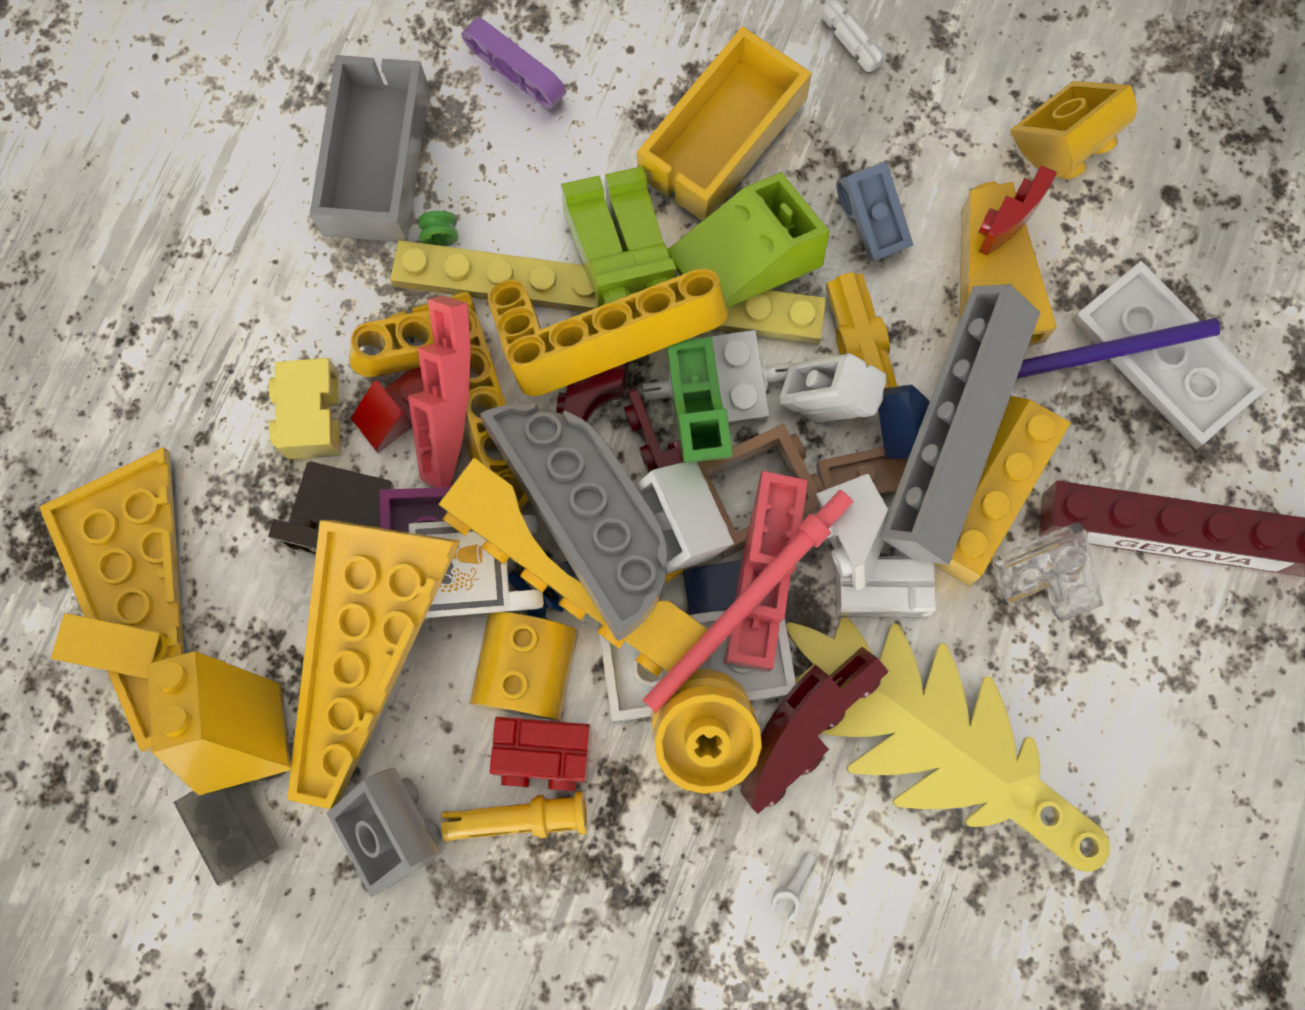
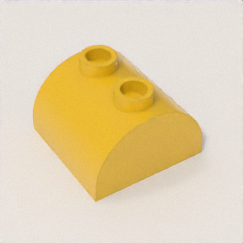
[1010,81,1137,179]
[469,612,579,722]

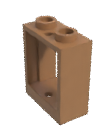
[697,424,825,558]

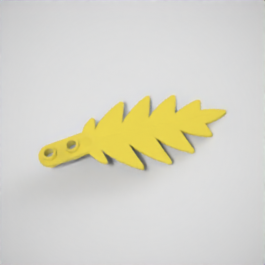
[786,617,1110,872]

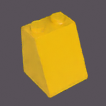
[147,651,291,795]

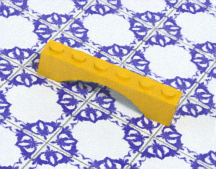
[439,458,707,677]

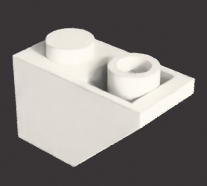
[813,474,888,591]

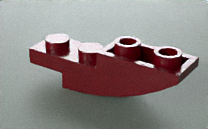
[740,647,889,814]

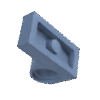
[836,162,914,261]

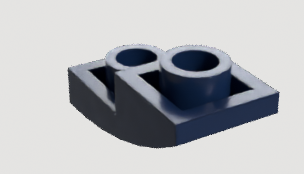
[683,560,788,615]

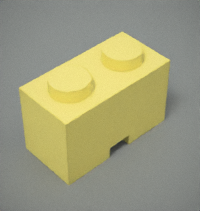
[269,358,341,460]

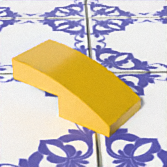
[50,613,160,679]

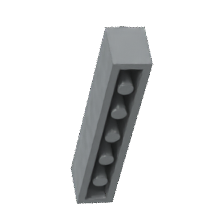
[879,284,1040,565]

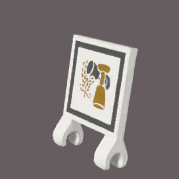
[408,515,544,618]

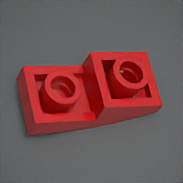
[978,165,1058,255]

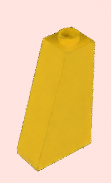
[959,181,1057,346]

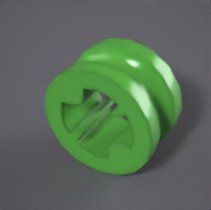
[418,211,459,246]

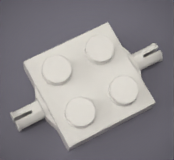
[643,330,792,425]

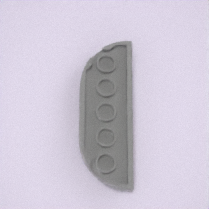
[480,403,667,641]

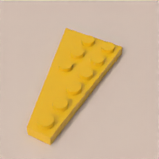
[39,447,184,752]
[287,520,460,809]

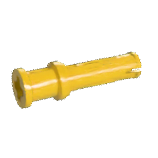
[441,791,588,842]

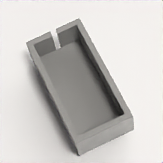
[310,55,430,242]

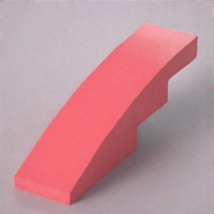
[408,295,471,488]
[724,471,808,672]

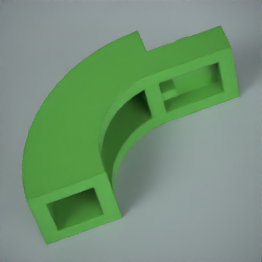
[667,337,733,464]

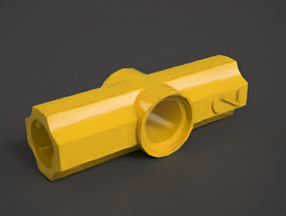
[826,272,898,388]

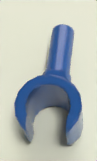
[508,571,564,620]

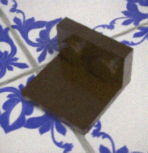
[268,461,394,555]

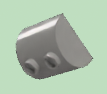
[326,768,441,897]

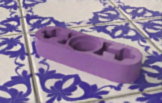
[461,17,566,109]

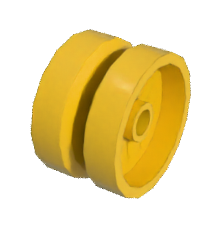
[651,669,762,794]

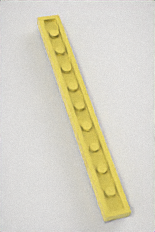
[390,240,826,345]

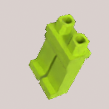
[561,166,676,307]

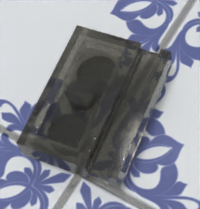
[173,782,284,886]

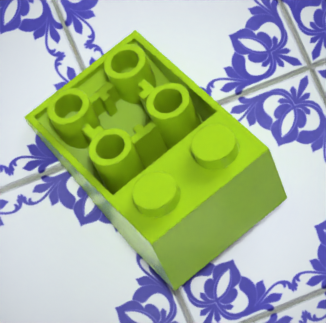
[667,172,830,308]

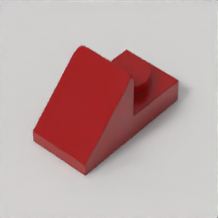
[350,367,424,453]

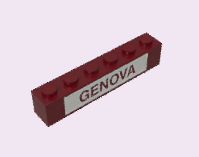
[1038,480,1305,577]

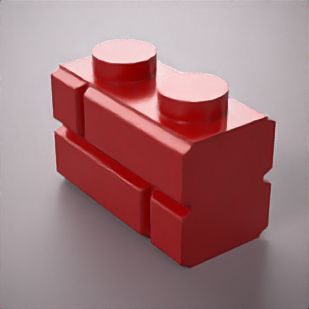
[489,716,592,792]

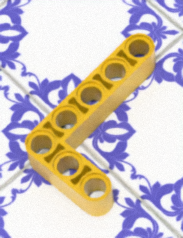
[488,269,728,397]
[349,308,529,513]

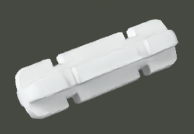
[821,0,885,73]

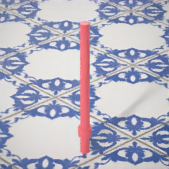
[642,490,853,713]

